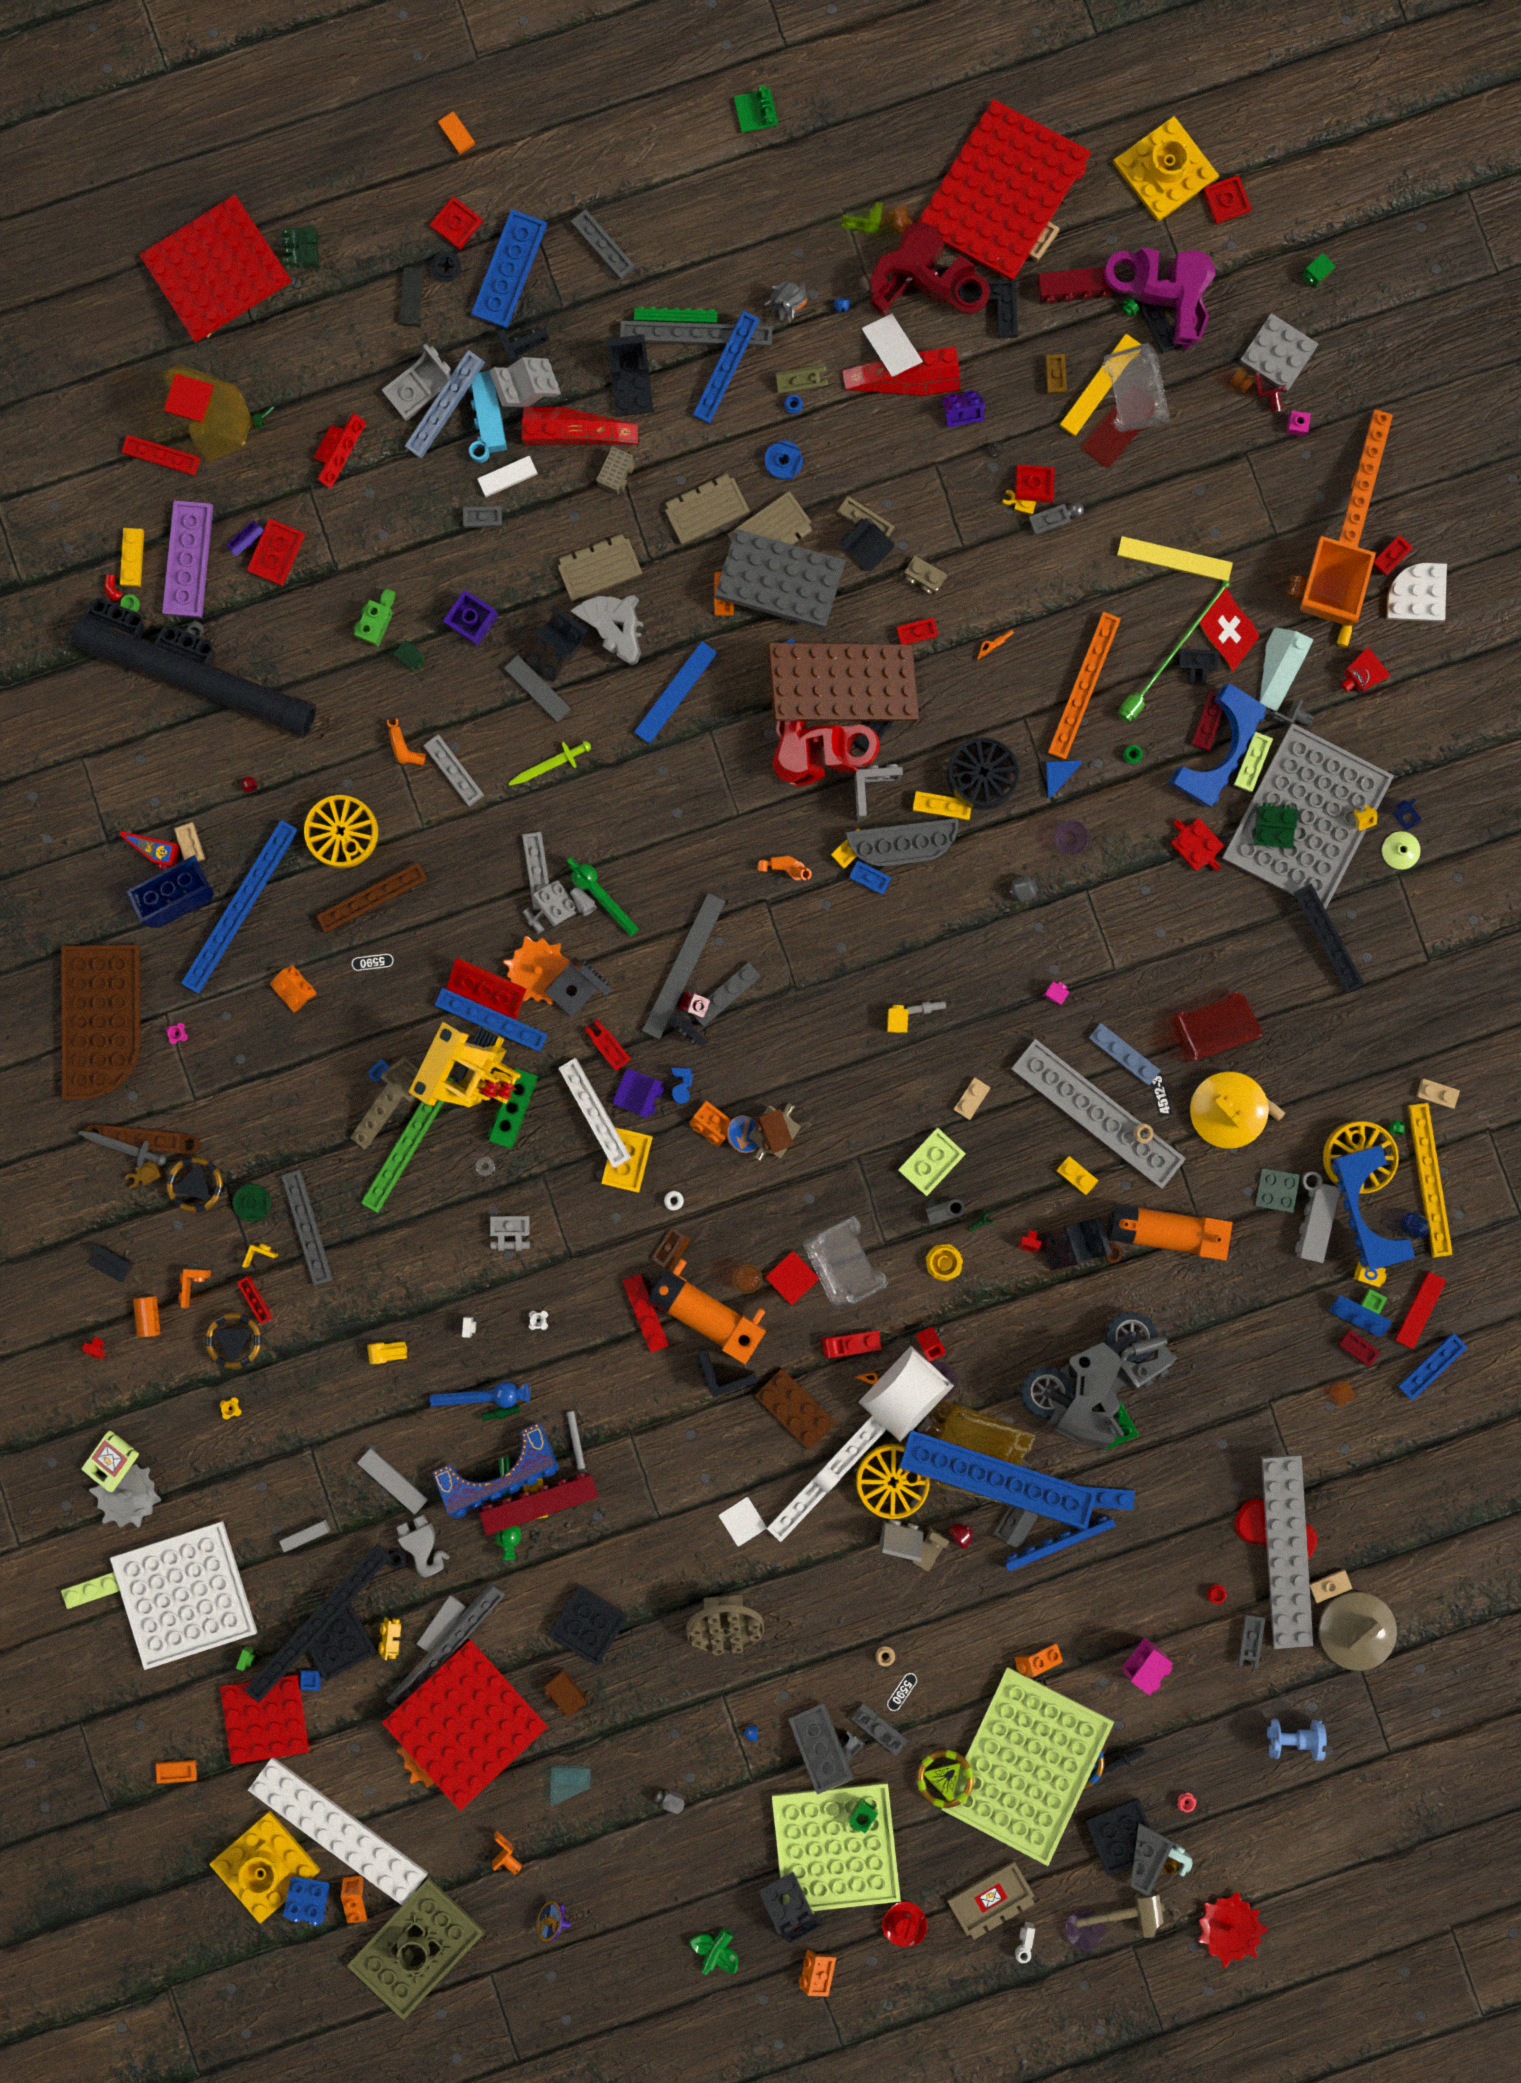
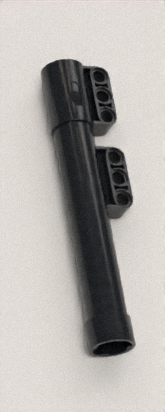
[71,598,317,738]

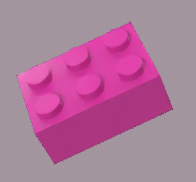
[1121,1637,1173,1696]

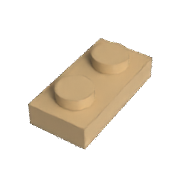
[1029,222,1060,262]
[953,1077,990,1120]
[1416,1079,1460,1109]

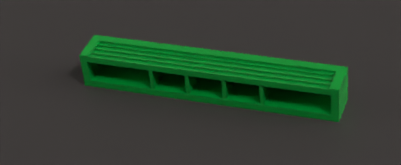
[634,307,717,324]

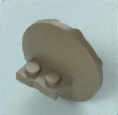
[1318,1592,1397,1671]
[686,1595,764,1655]

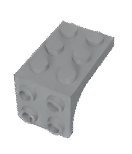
[382,344,452,421]

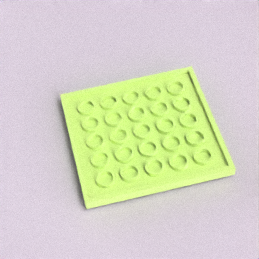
[772,1782,901,1911]

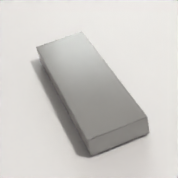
[417,1595,467,1652]

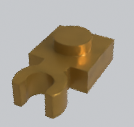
[125,1161,163,1188]

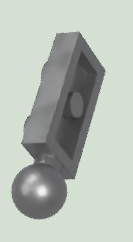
[1028,502,1084,536]

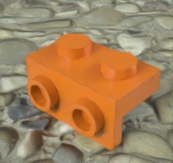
[270,965,317,1013]

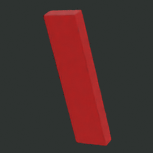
[121,435,200,476]
[1394,1271,1446,1349]

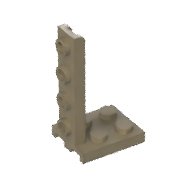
[350,1057,419,1149]

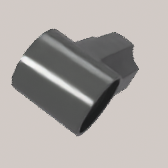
[926,1199,965,1225]

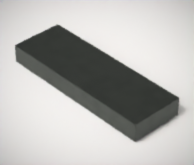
[399,267,424,327]

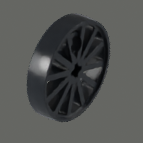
[946,737,1019,810]

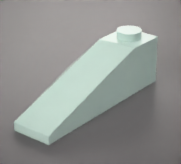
[1259,627,1314,712]

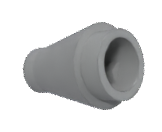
[570,887,596,916]

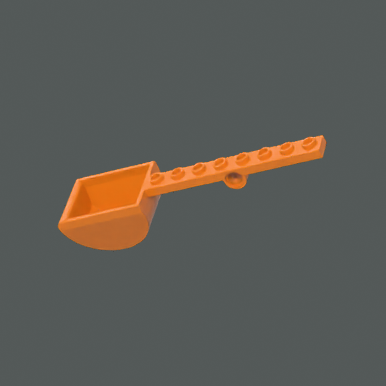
[1300,409,1393,626]

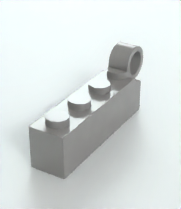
[1295,1172,1340,1263]

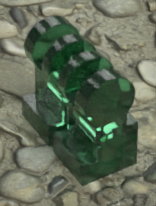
[282,225,320,268]

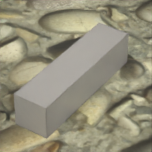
[279,1519,330,1552]

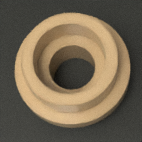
[1134,1124,1153,1143]
[876,1646,895,1666]

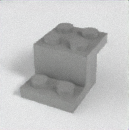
[490,357,561,407]

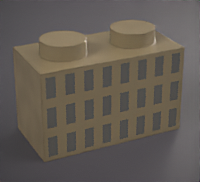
[596,447,635,495]

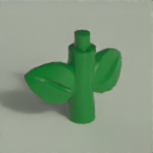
[689,1928,738,1975]

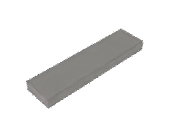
[423,734,484,807]
[522,832,550,910]
[357,1448,428,1514]

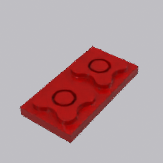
[446,958,527,1020]

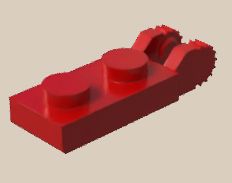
[584,1019,631,1071]

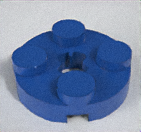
[765,441,803,480]

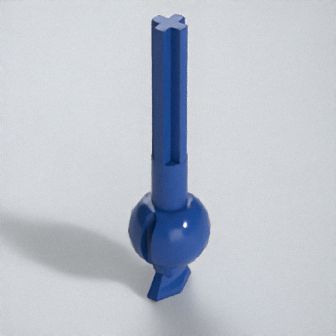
[430,1381,530,1408]

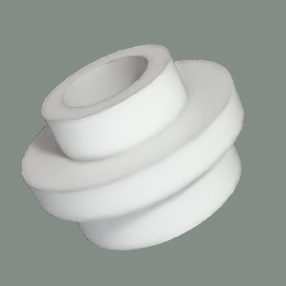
[664,1191,684,1210]

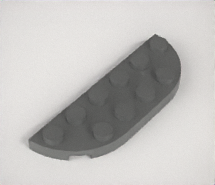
[845,818,958,866]

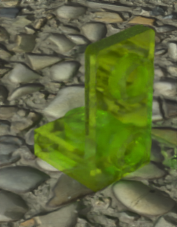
[841,202,883,233]

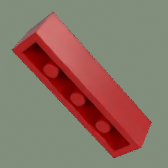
[237,1276,274,1324]

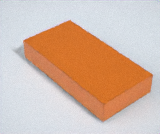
[438,111,475,155]
[155,1760,197,1784]

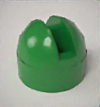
[1388,1120,1405,1135]

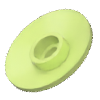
[1382,831,1420,870]

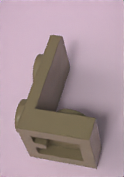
[913,1528,950,1571]

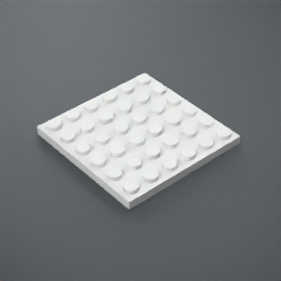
[110,1521,257,1670]

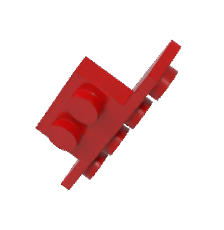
[313,413,366,489]

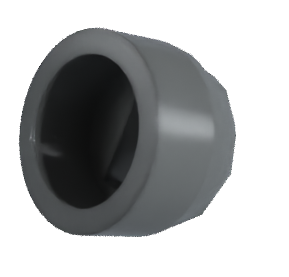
[187,621,203,637]

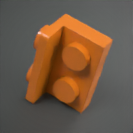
[689,1101,731,1147]
[799,1950,836,1996]

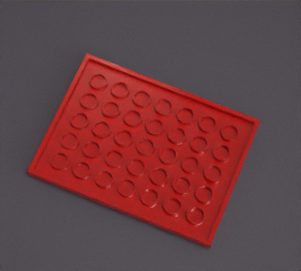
[918,99,1091,282]

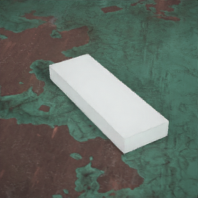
[478,456,538,497]

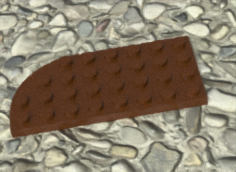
[61,945,141,1100]

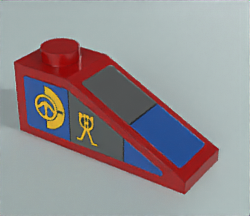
[120,831,180,870]

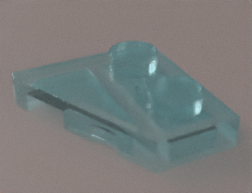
[550,1766,591,1806]

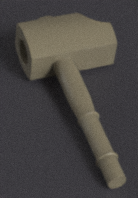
[1075,1890,1165,1938]

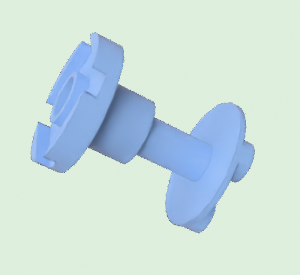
[1267,1719,1327,1761]

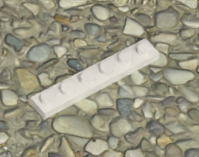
[559,1058,631,1168]

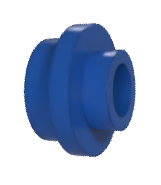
[784,395,803,414]

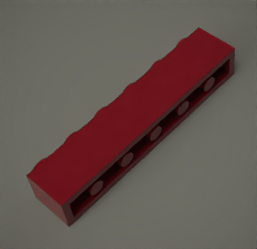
[478,1472,598,1535]

